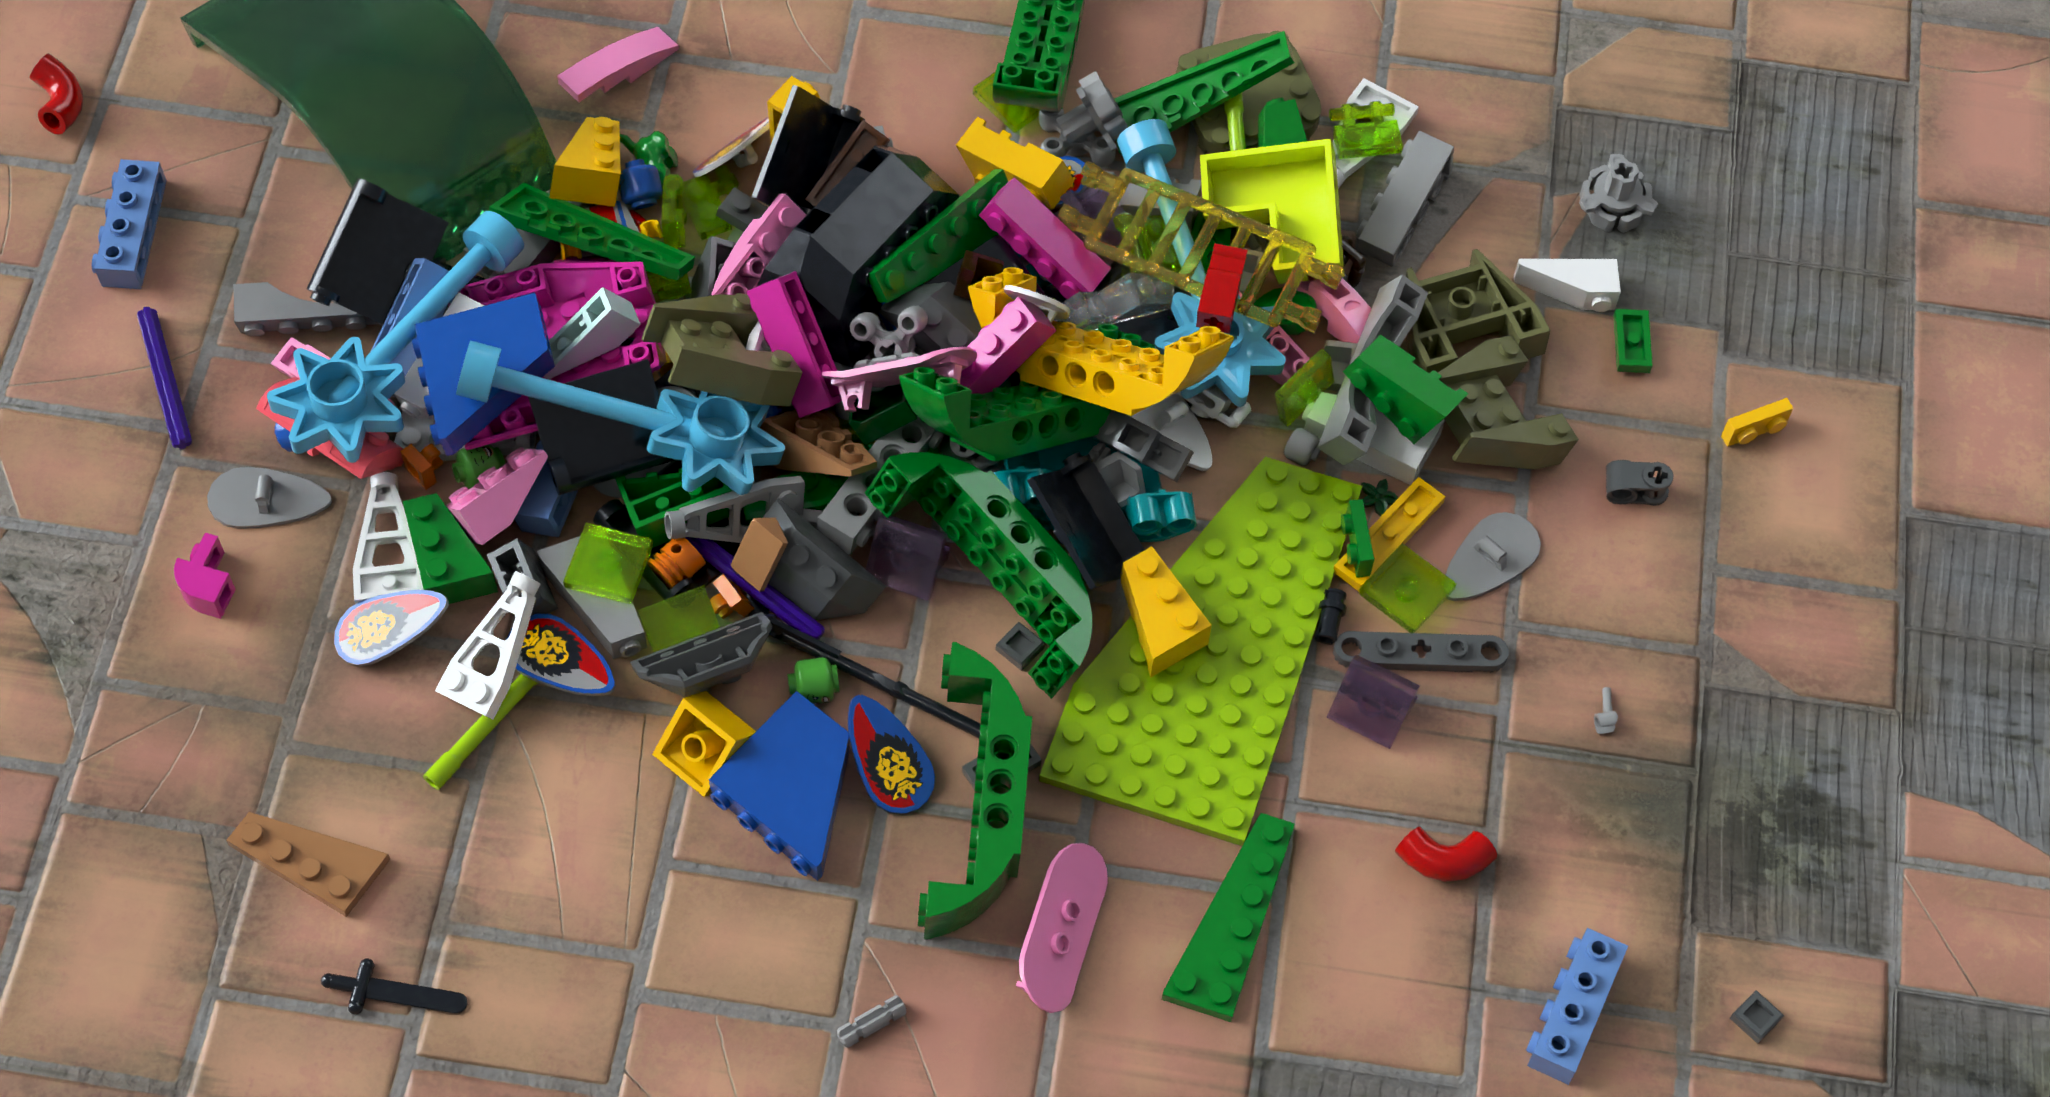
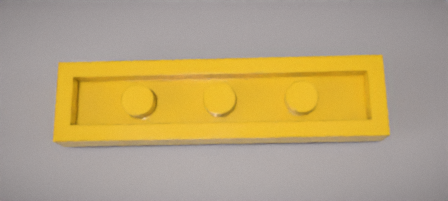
[1333,477,1446,592]

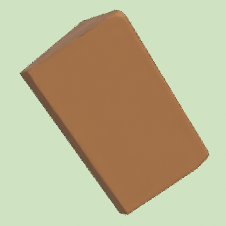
[731,518,788,592]

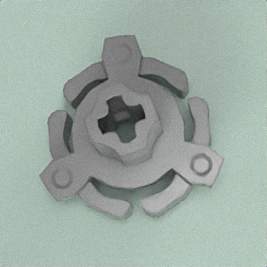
[1056,71,1128,151]
[1579,154,1658,233]

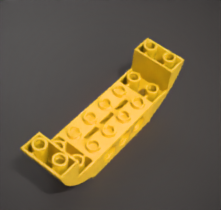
[968,267,1234,416]

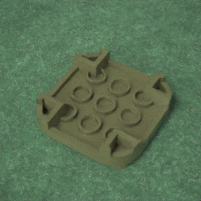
[1176,31,1322,154]

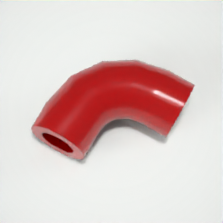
[29,53,83,135]
[1395,827,1497,882]

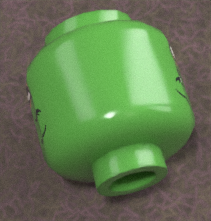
[452,444,505,489]
[787,657,840,704]

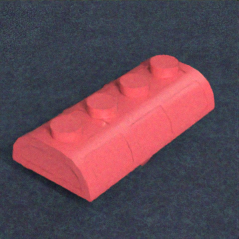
[256,377,403,479]

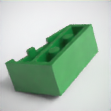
[1343,335,1469,444]
[615,468,741,551]
[403,493,498,604]

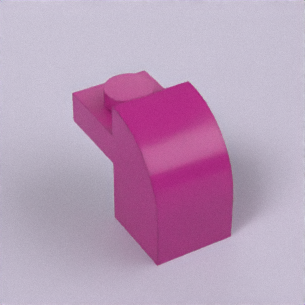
[174,533,236,619]

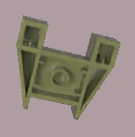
[1406,249,1551,374]
[641,293,803,406]
[1438,335,1579,470]

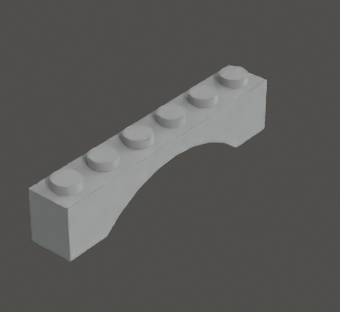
[1317,275,1428,465]
[233,282,383,336]

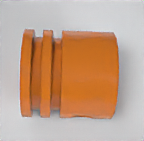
[647,538,706,589]

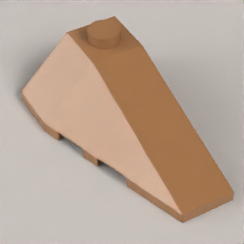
[760,409,877,477]

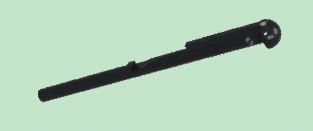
[765,614,981,738]

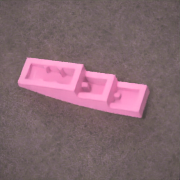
[557,27,679,102]

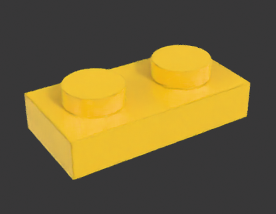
[1721,398,1793,447]

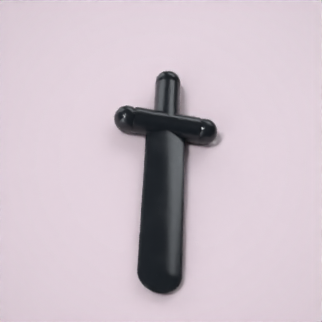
[321,958,467,1015]

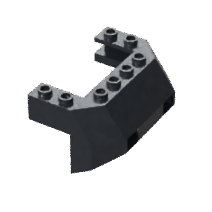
[756,145,960,368]

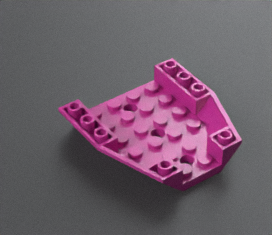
[448,262,667,450]

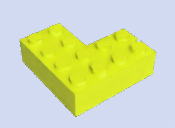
[1200,139,1345,284]

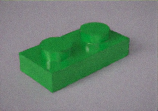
[1613,309,1653,373]
[1341,499,1374,577]

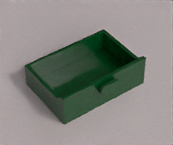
[848,384,918,445]

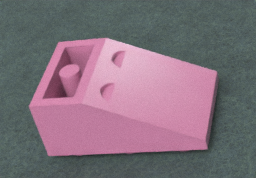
[446,447,548,545]

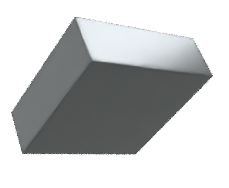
[996,622,1045,671]
[1730,990,1784,1044]

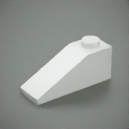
[1514,259,1621,312]

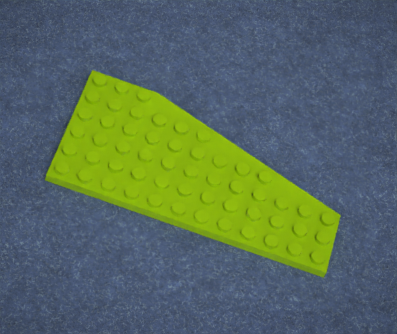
[1039,456,1363,846]

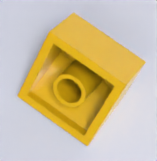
[652,691,756,797]

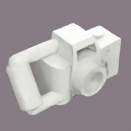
[1176,384,1251,428]

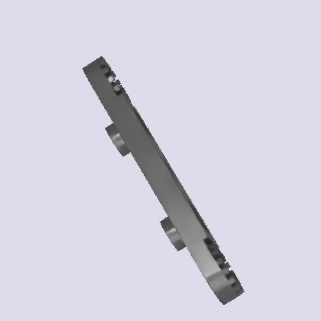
[1333,631,1509,673]

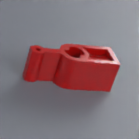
[1196,243,1248,333]

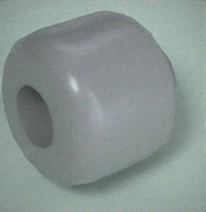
[1284,428,1321,466]

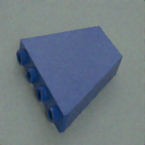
[412,293,555,456]
[709,691,851,881]

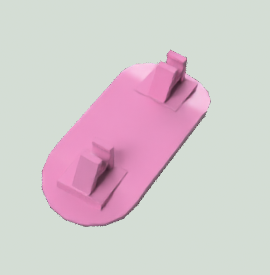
[822,347,977,412]
[1016,843,1108,1013]

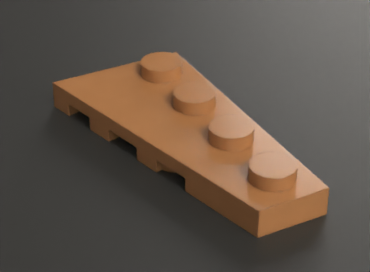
[226,812,390,917]

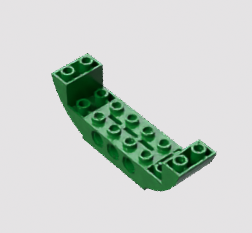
[993,0,1085,112]
[899,324,1155,462]
[865,452,1092,699]
[918,642,1032,940]

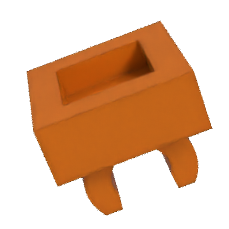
[400,443,443,490]
[707,574,755,619]

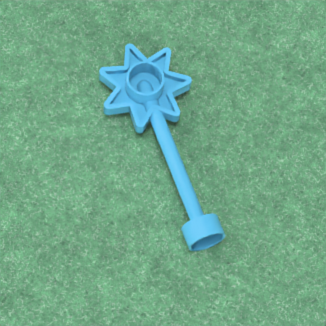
[1117,119,1286,407]
[267,211,524,463]
[456,340,785,495]

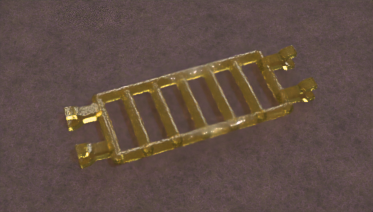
[1058,161,1344,334]

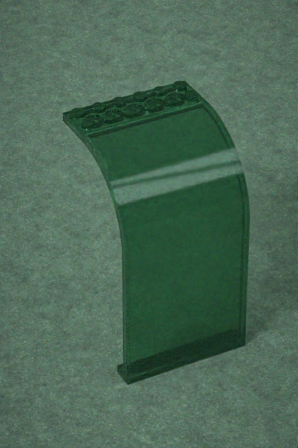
[180,0,557,263]

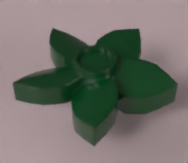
[1361,479,1398,516]

